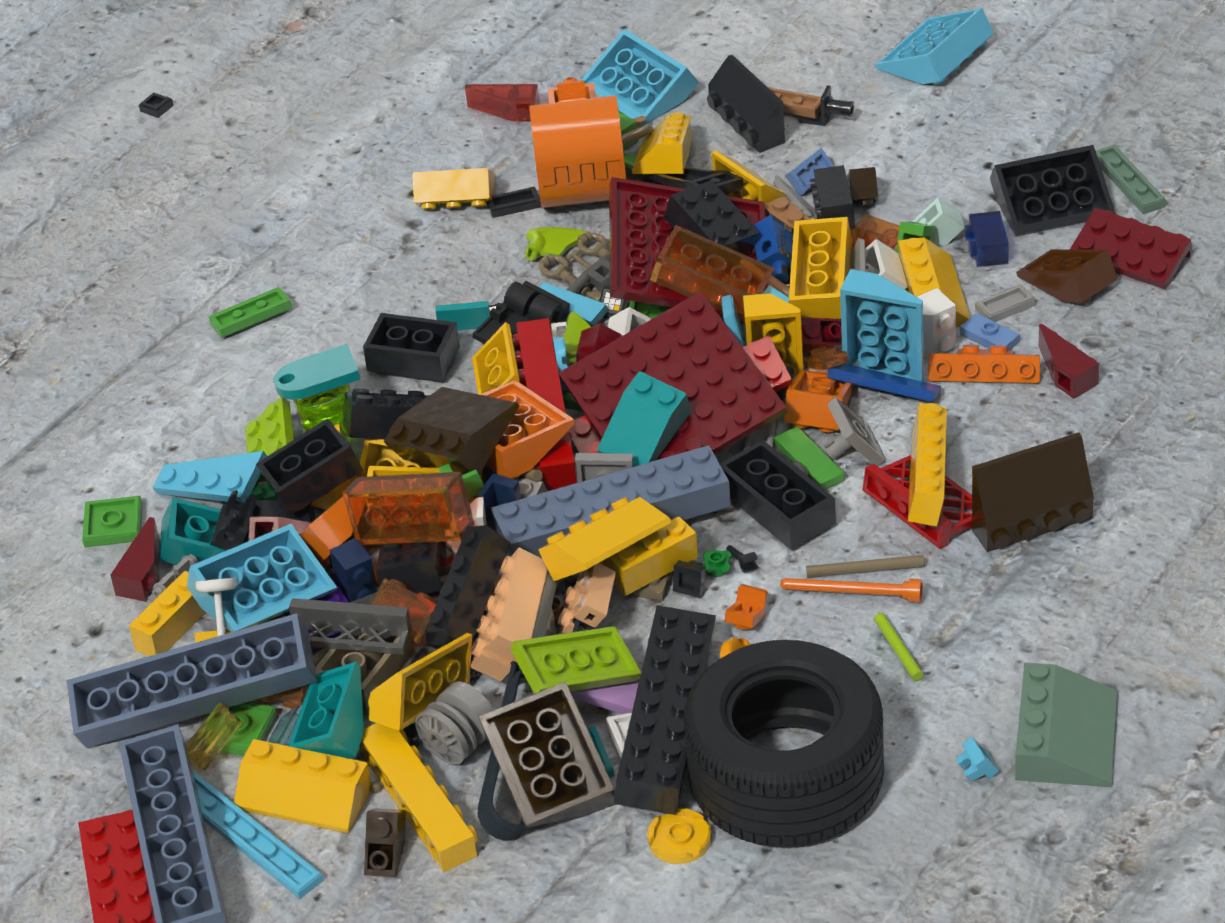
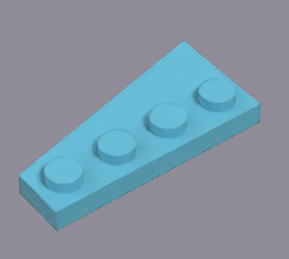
[152,451,267,503]

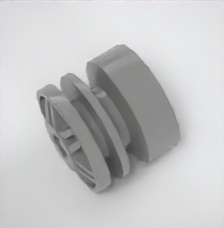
[415,681,494,765]

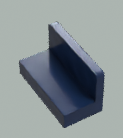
[477,473,521,530]

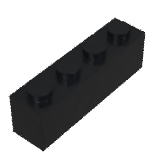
[810,165,856,228]

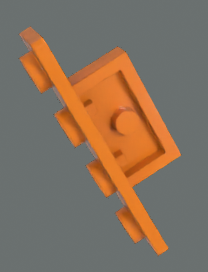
[928,344,1040,383]

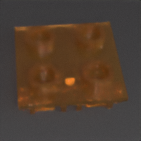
[850,214,900,251]

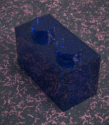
[964,211,1009,267]

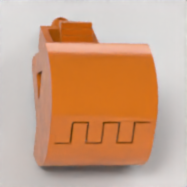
[529,77,626,208]

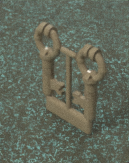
[539,231,610,302]

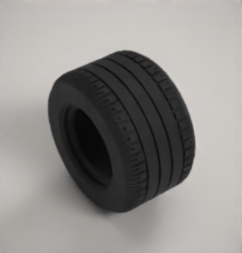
[684,640,884,847]

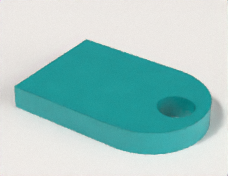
[273,344,361,400]

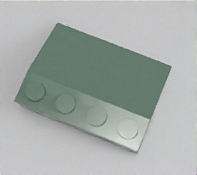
[1015,662,1117,787]

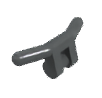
[566,253,610,294]

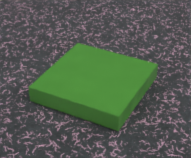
[82,496,142,547]
[197,702,278,756]

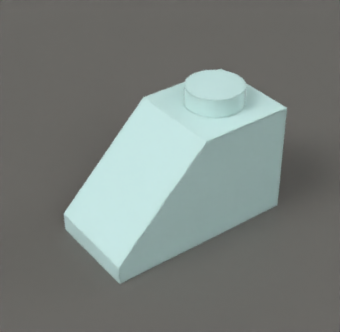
[913,197,965,246]

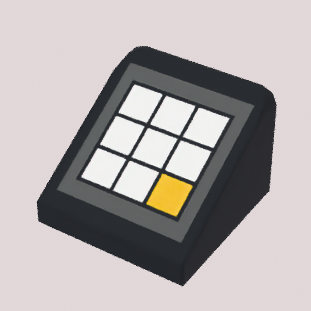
[599,286,630,319]

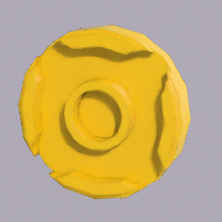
[647,808,711,864]

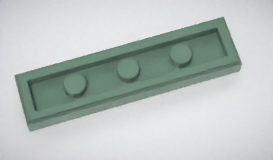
[1096,145,1166,214]

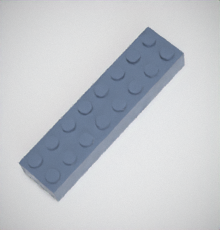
[491,445,731,558]
[67,614,317,748]
[119,724,228,923]

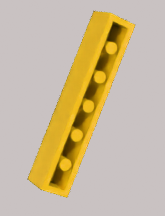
[908,403,947,527]
[360,723,478,873]

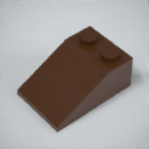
[1016,249,1117,305]

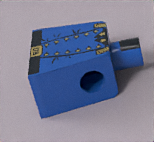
[753,214,794,282]

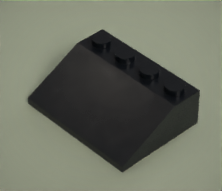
[990,145,1116,237]

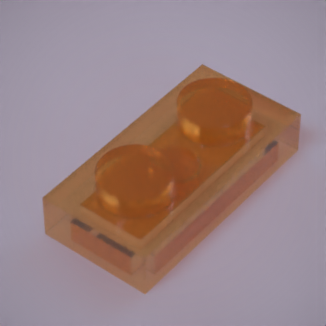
[803,346,849,370]

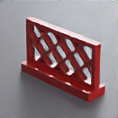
[862,455,972,549]

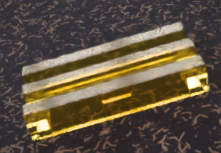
[186,702,243,770]

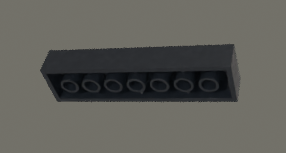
[614,605,716,815]

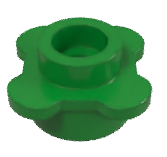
[703,550,732,577]

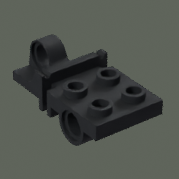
[472,281,570,344]

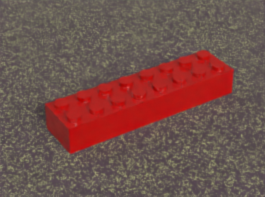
[512,318,577,491]

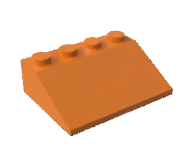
[481,380,575,479]

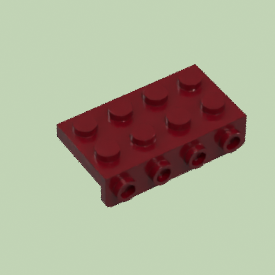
[1070,208,1193,290]

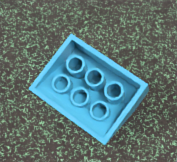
[875,8,994,85]
[580,29,699,126]
[840,269,924,382]
[187,524,337,632]

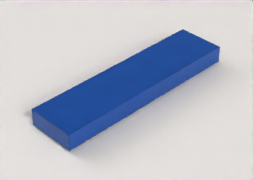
[827,362,941,402]

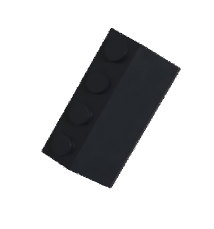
[707,55,785,153]
[425,525,511,649]

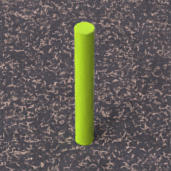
[874,613,924,681]

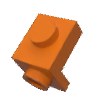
[724,584,768,630]

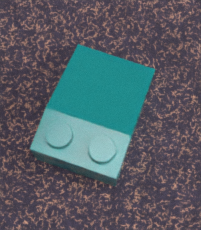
[597,371,691,467]
[159,497,249,565]
[289,662,364,759]

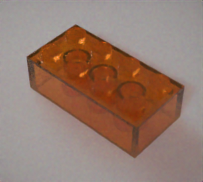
[650,225,775,322]
[342,472,475,545]

